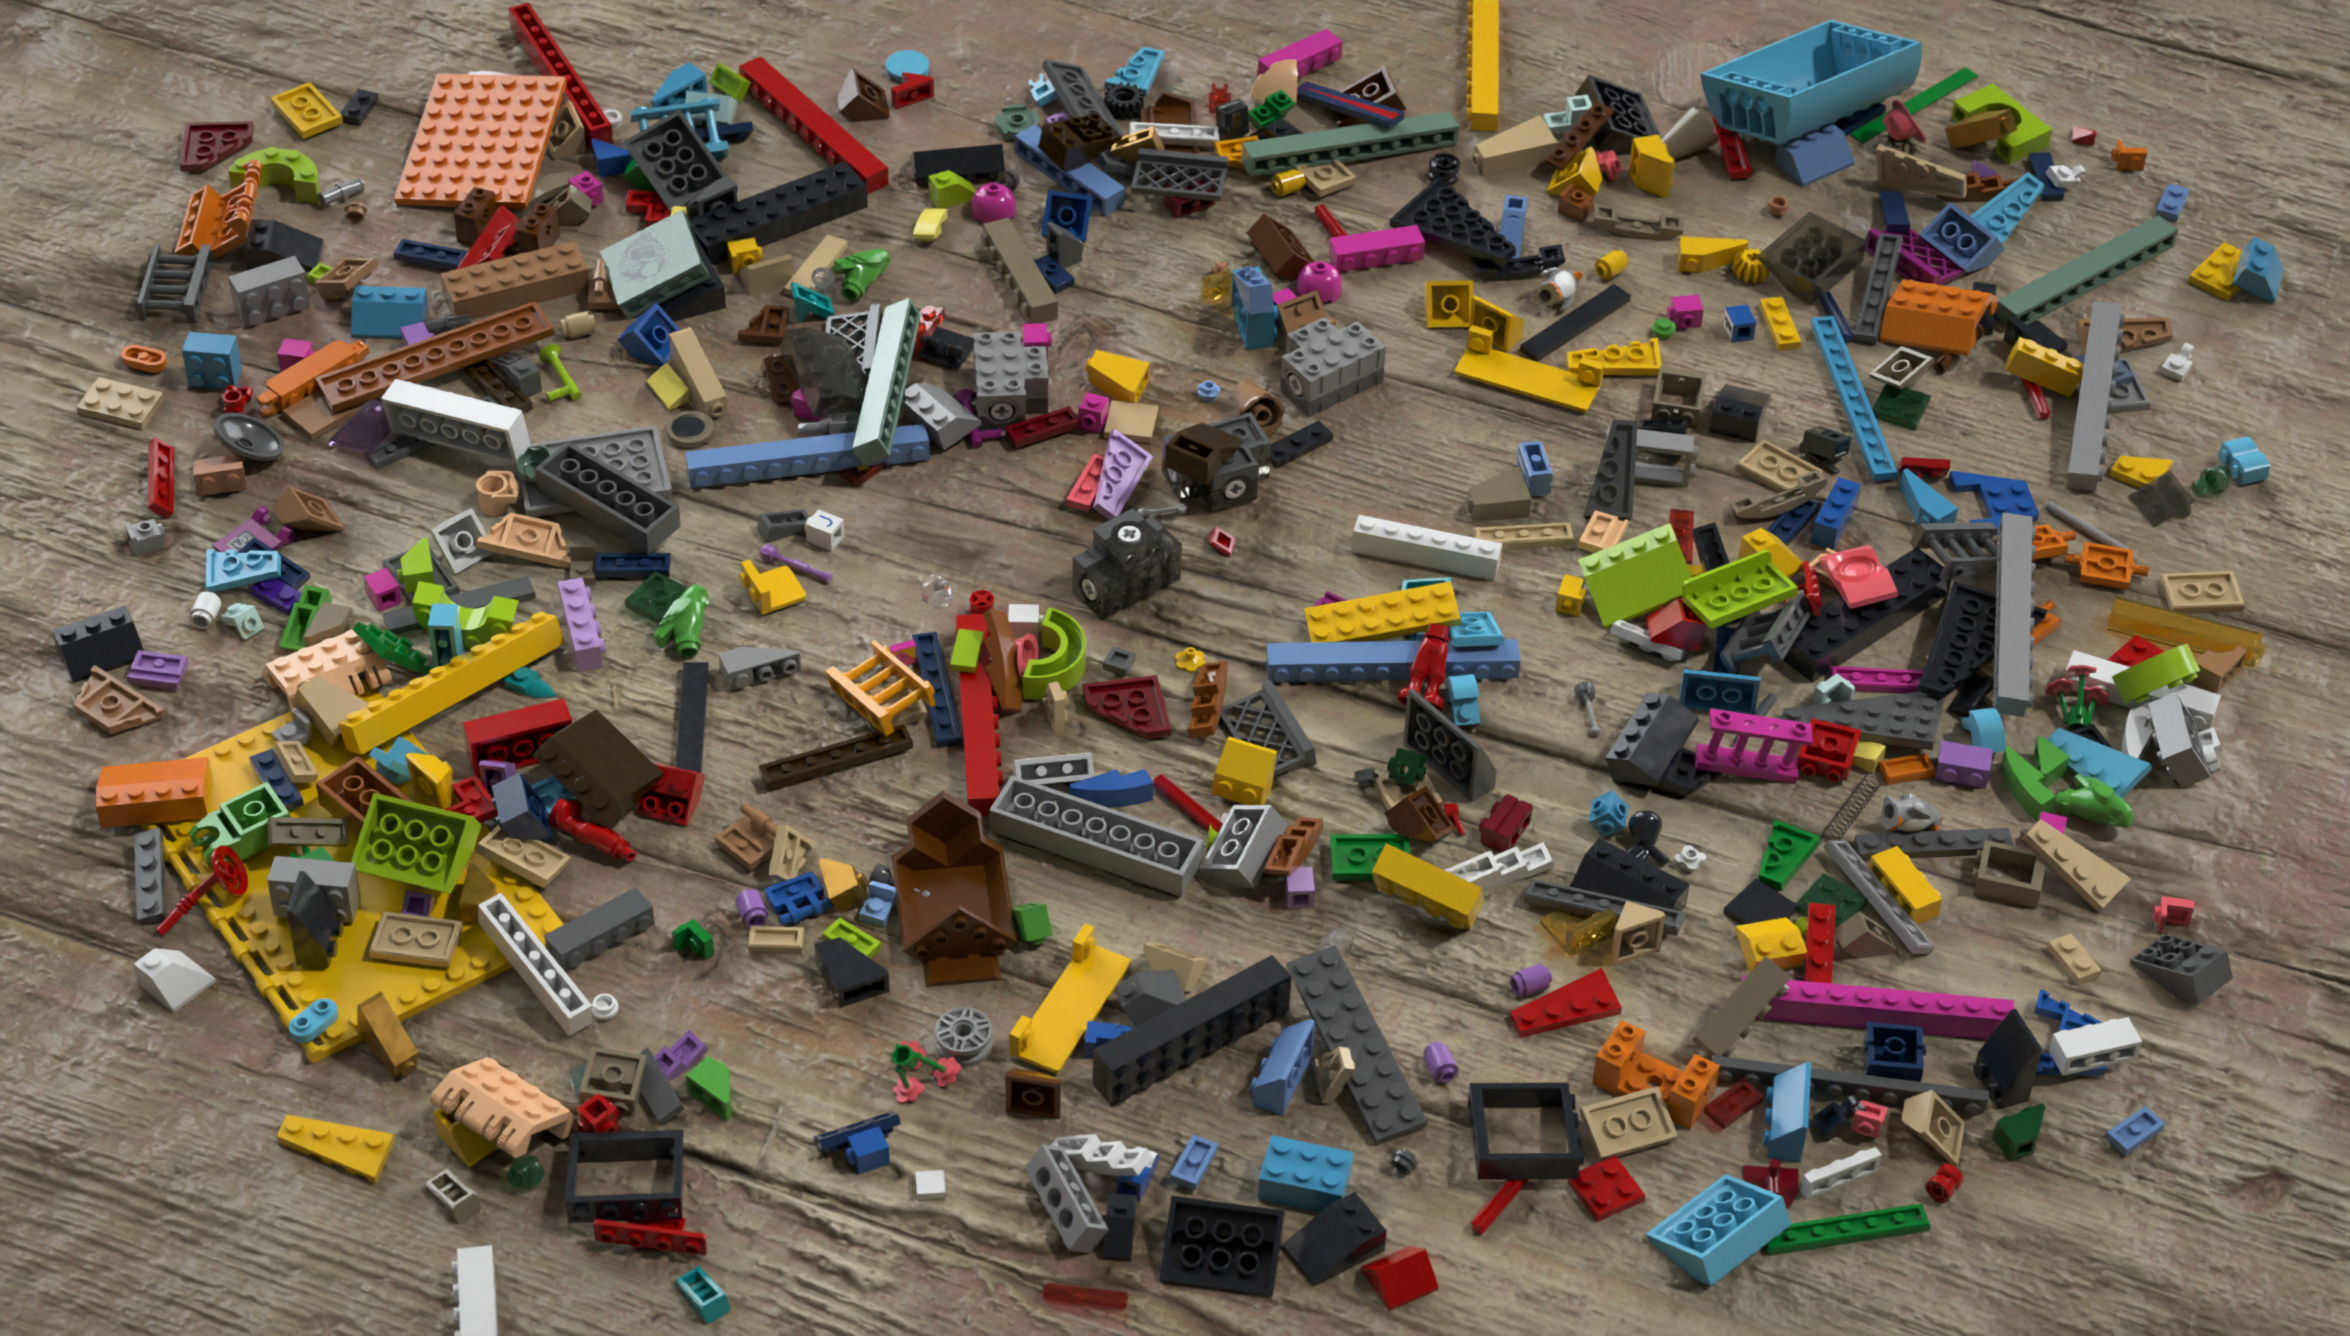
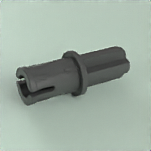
[424,314,472,333]

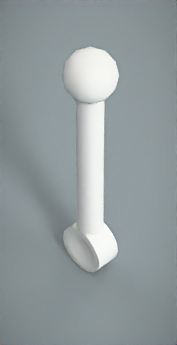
[1137,504,1187,518]

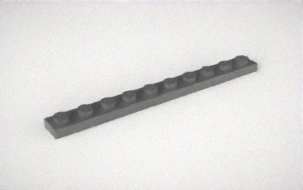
[1711,1055,1989,1114]

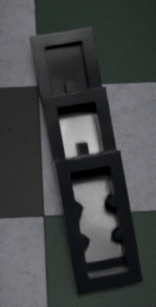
[1691,522,1744,627]

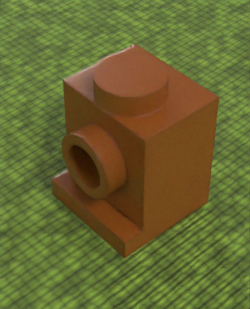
[1557,183,1594,222]

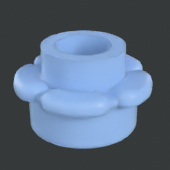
[1197,381,1220,402]

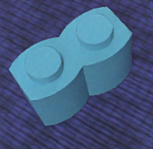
[2218,436,2270,485]

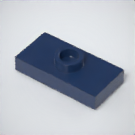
[1034,254,1075,293]

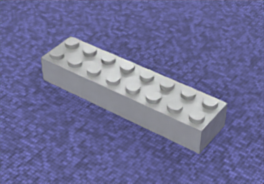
[989,775,1203,897]

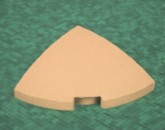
[1249,59,1297,103]

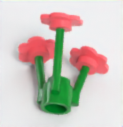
[2045,665,2109,730]
[891,1041,961,1103]

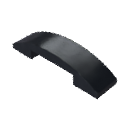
[1471,244,1565,281]

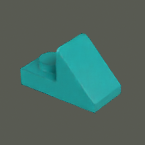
[790,282,834,323]

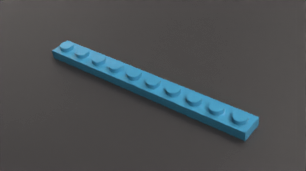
[1810,316,1898,481]

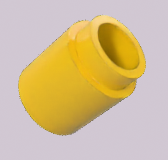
[1271,169,1305,197]
[1595,250,1629,280]

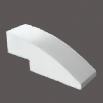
[2121,703,2153,760]

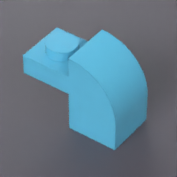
[1444,674,1481,726]
[1961,707,2006,753]
[369,736,429,784]

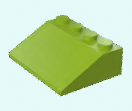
[1578,523,1692,629]
[351,793,482,894]

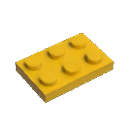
[270,82,343,139]
[2188,242,2242,302]

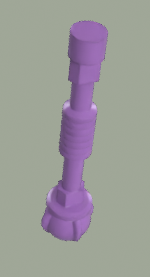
[760,544,833,583]

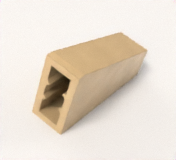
[1472,116,1558,175]
[669,327,728,419]

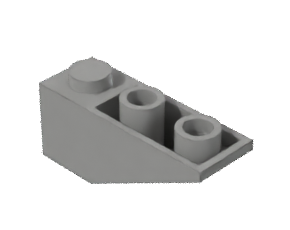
[718,647,801,691]

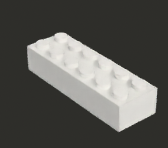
[381,379,531,464]

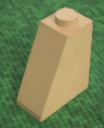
[294,676,369,746]

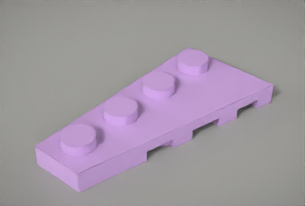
[1093,428,1153,520]

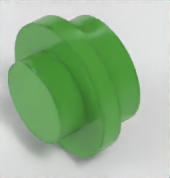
[1652,318,1676,339]

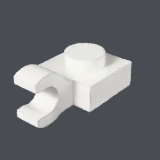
[2045,165,2087,188]
[2160,343,2194,382]
[2198,727,2222,773]

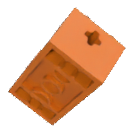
[1592,1020,1720,1130]

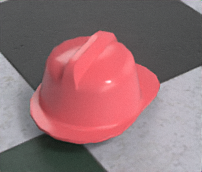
[1883,100,1926,144]
[1015,633,1039,682]

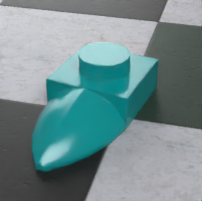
[504,666,556,698]

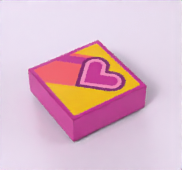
[889,640,916,666]

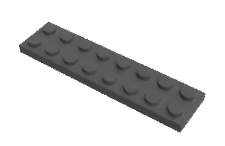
[1042,59,1137,176]
[1286,945,1427,1146]

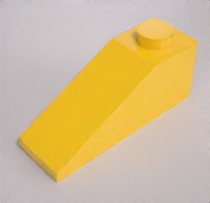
[1678,236,1749,273]

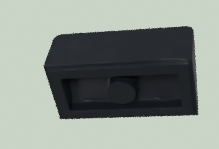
[1949,677,1994,717]

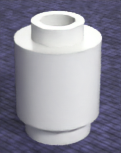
[190,592,222,629]

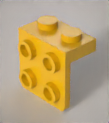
[739,559,806,615]

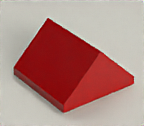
[1360,1246,1439,1312]

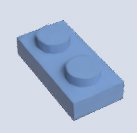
[2155,184,2190,222]
[2105,1106,2165,1156]
[1170,1135,1218,1191]

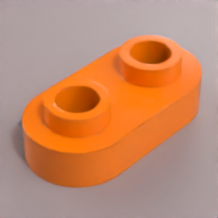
[121,345,167,373]

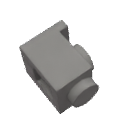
[124,519,166,557]

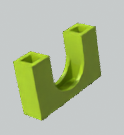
[1951,83,2053,164]

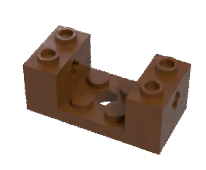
[454,186,560,256]

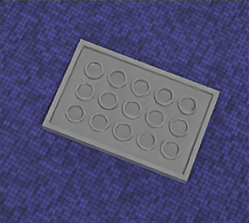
[516,425,672,517]

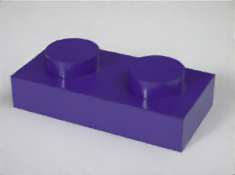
[251,578,302,616]

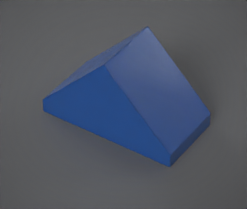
[591,138,632,177]

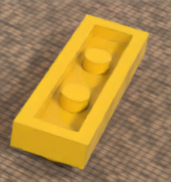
[1759,297,1801,351]

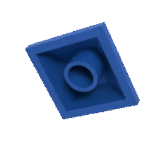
[1041,190,1093,241]
[617,303,680,367]

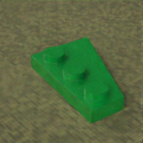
[1758,819,1821,891]

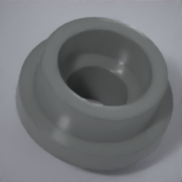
[997,170,1019,192]
[1353,767,1379,786]
[1390,1149,1418,1174]

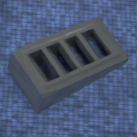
[757,509,809,542]

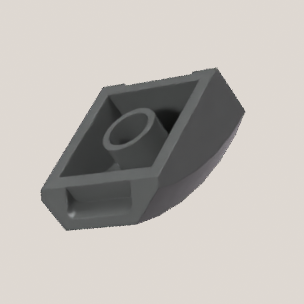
[686,175,738,220]

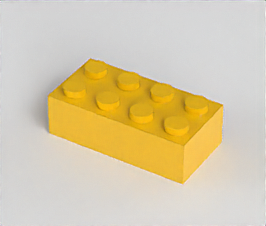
[1372,844,1484,930]

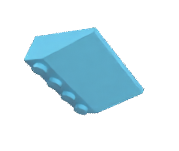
[1646,1174,1791,1286]

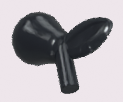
[1626,810,1670,867]

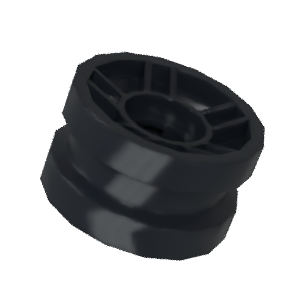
[1428,153,1460,186]

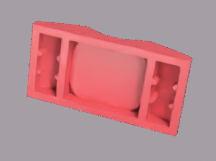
[1819,545,1898,609]

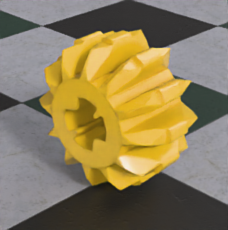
[1733,247,1772,284]

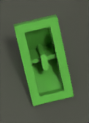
[2033,736,2070,788]

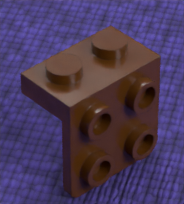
[761,350,818,404]

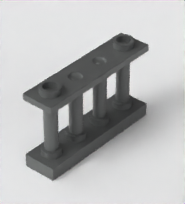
[135,243,214,323]
[1909,522,1997,580]
[1720,589,1813,675]

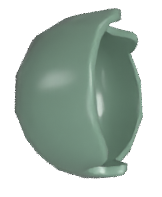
[516,445,552,482]

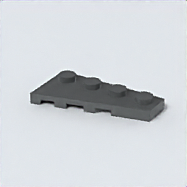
[1583,420,1638,518]

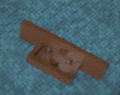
[1545,102,1613,170]

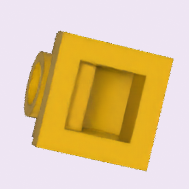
[727,238,763,274]
[1555,574,1587,617]

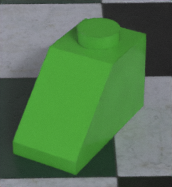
[1012,902,1053,945]
[686,1056,731,1121]

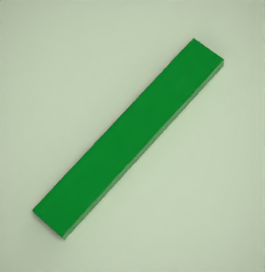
[1764,1203,1931,1256]

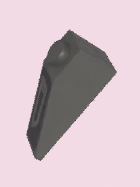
[488,351,542,398]

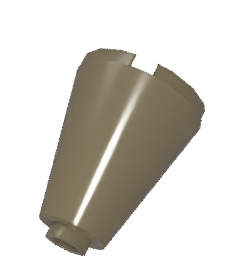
[1661,106,1719,159]

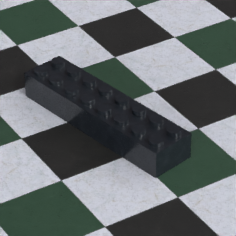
[689,161,868,266]
[1783,549,1952,683]
[1093,955,1292,1106]

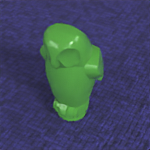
[831,249,890,301]
[653,585,709,658]
[2056,774,2134,828]

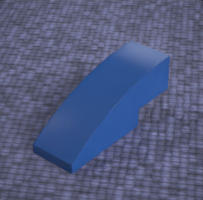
[1069,769,1153,808]

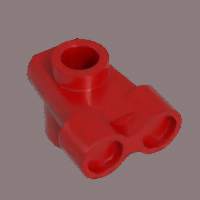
[223,385,253,414]

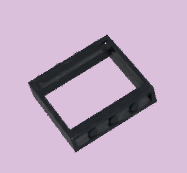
[1468,1082,1584,1180]
[566,1129,685,1223]

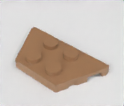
[73,665,165,734]

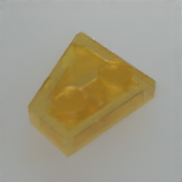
[1200,263,1250,299]

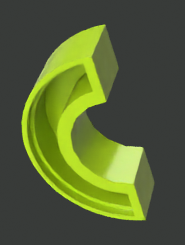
[228,147,321,204]
[412,581,519,649]
[1023,607,1086,701]
[2111,643,2201,704]

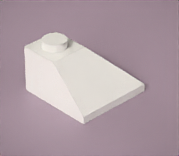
[430,508,494,574]
[134,948,216,1013]

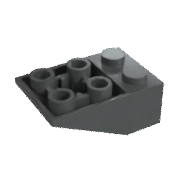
[2130,934,2233,1004]

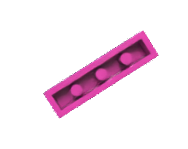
[1257,29,1343,79]
[1328,225,1425,272]

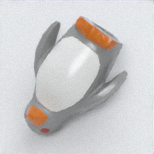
[1534,267,1583,311]
[1881,794,1943,832]

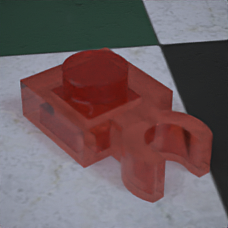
[1209,83,1231,113]

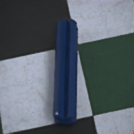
[1819,291,1854,343]

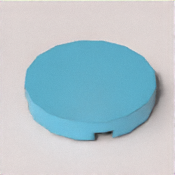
[886,50,929,83]

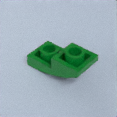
[1248,90,1296,130]

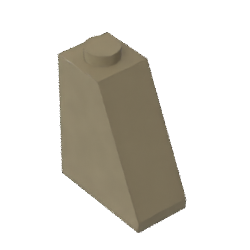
[1465,466,1531,522]

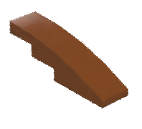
[1936,172,2020,202]
[983,609,1022,713]
[1187,661,1228,738]
[1264,817,1324,875]

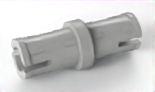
[318,177,365,206]

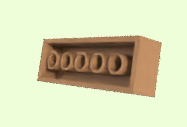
[440,241,589,319]

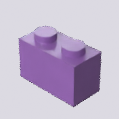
[1935,740,1993,789]

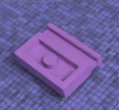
[127,650,189,690]

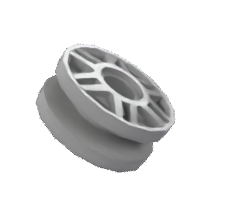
[935,1007,993,1067]

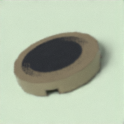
[667,411,714,449]

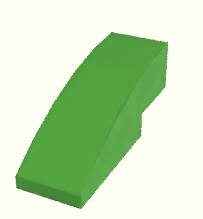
[279,585,333,652]
[2001,746,2056,822]

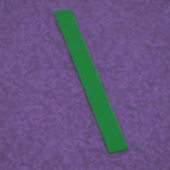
[1850,67,1978,143]

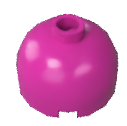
[971,183,1016,224]
[1296,261,1342,305]

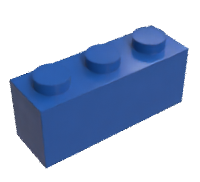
[1811,477,1861,550]

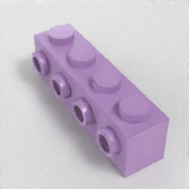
[558,578,606,672]

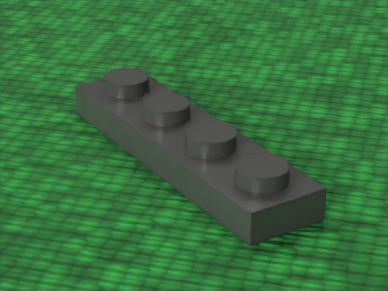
[134,827,166,925]

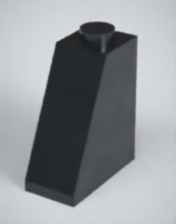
[815,937,890,1008]

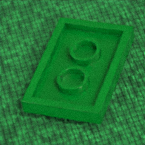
[352,622,433,675]
[1330,834,1410,880]

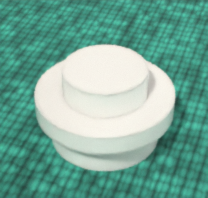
[591,994,618,1019]

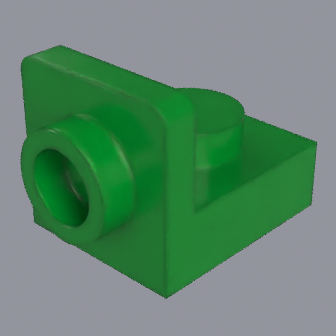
[672,919,714,960]

